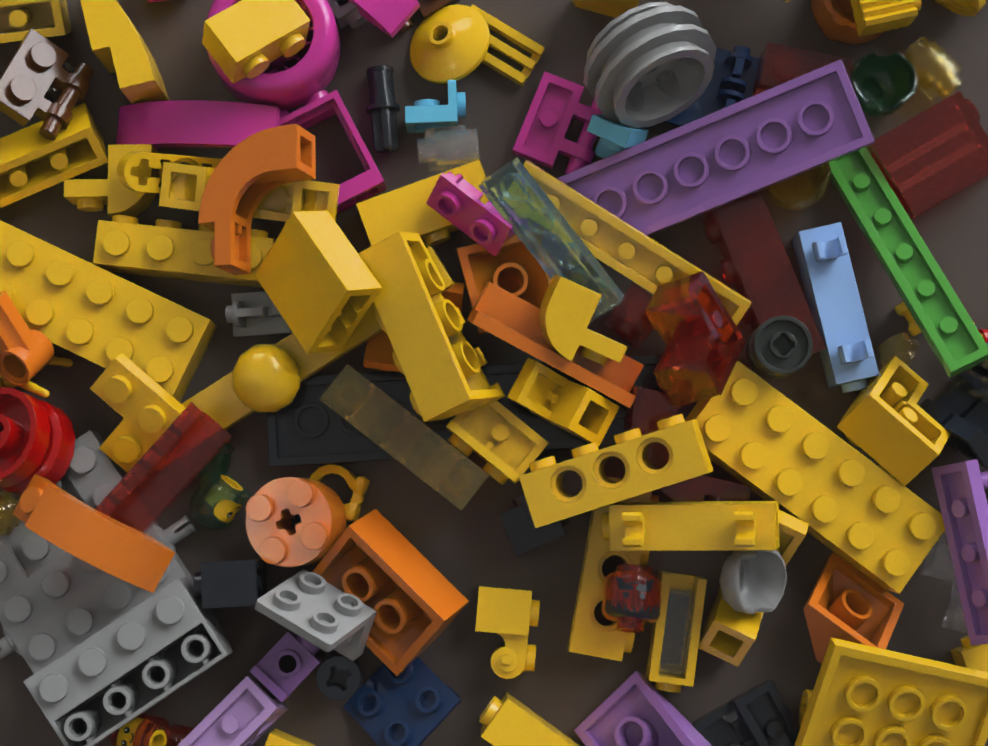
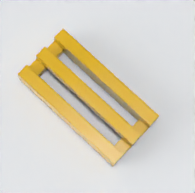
[471,4,545,87]

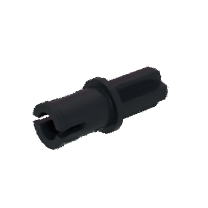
[366,65,400,153]

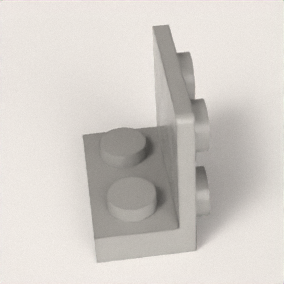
[254,569,377,661]

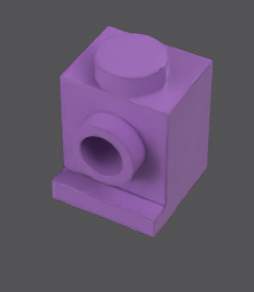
[249,631,323,703]

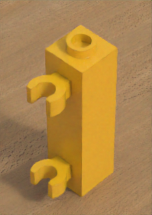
[602,501,780,551]

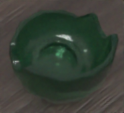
[848,51,919,117]

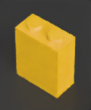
[255,210,382,354]
[479,692,580,746]

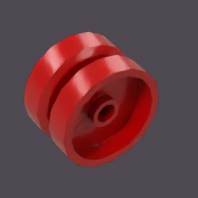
[0,387,75,496]

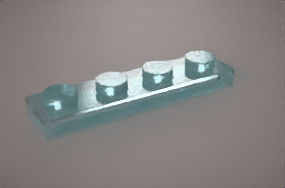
[478,157,625,323]

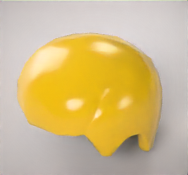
[232,344,300,412]

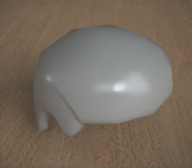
[719,550,787,615]

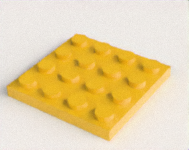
[794,637,988,746]

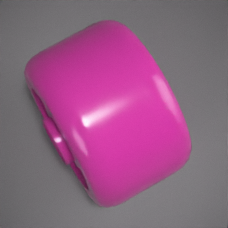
[206,0,341,111]

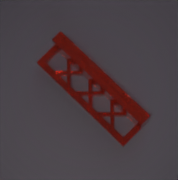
[95,402,232,533]

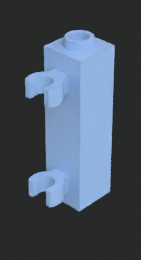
[792,222,879,393]

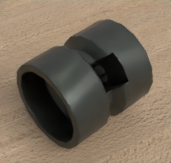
[745,315,813,380]

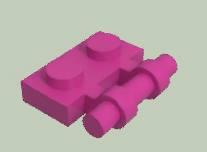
[512,71,602,175]

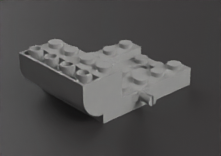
[0,430,233,746]

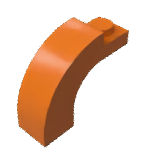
[198,124,316,275]
[12,474,176,593]

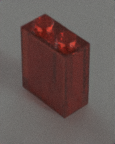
[867,91,988,221]

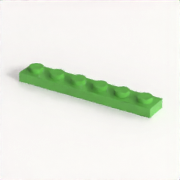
[822,147,988,378]

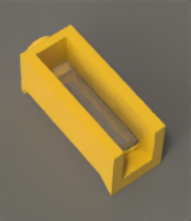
[645,571,707,693]

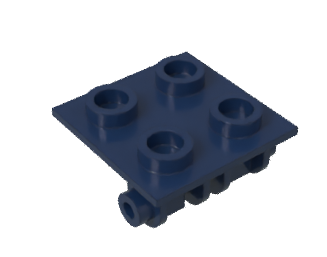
[664,46,761,126]
[343,657,462,746]

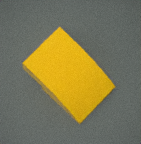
[80,0,169,104]

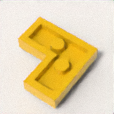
[90,352,190,477]

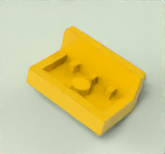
[446,400,549,485]

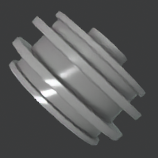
[583,2,717,128]

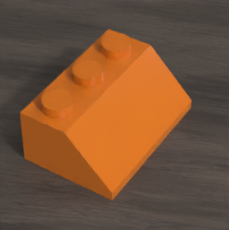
[312,508,469,676]

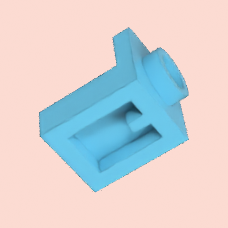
[405,80,466,133]
[587,114,649,158]

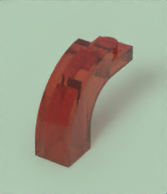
[625,386,752,502]

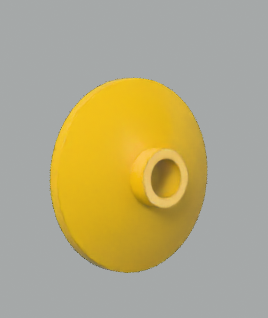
[410,4,490,84]

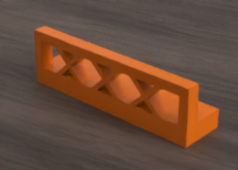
[467,281,644,408]

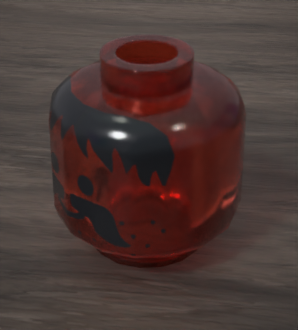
[602,564,663,633]

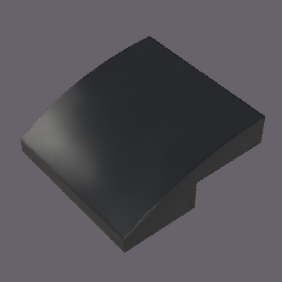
[691,679,800,746]

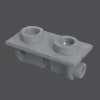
[225,291,293,337]

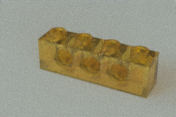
[320,364,490,511]

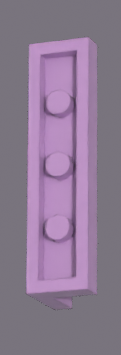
[177,676,288,746]

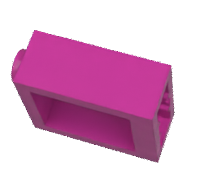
[279,89,387,215]

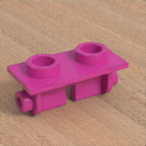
[426,172,520,256]

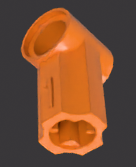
[0,290,54,386]

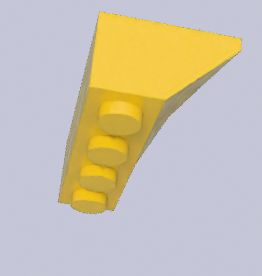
[358,231,505,422]

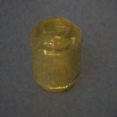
[899,35,963,100]

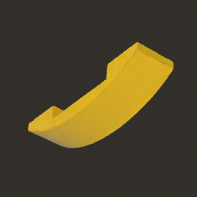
[159,162,340,222]

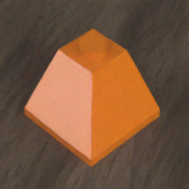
[803,552,904,664]

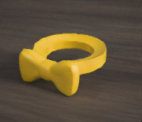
[310,464,370,521]

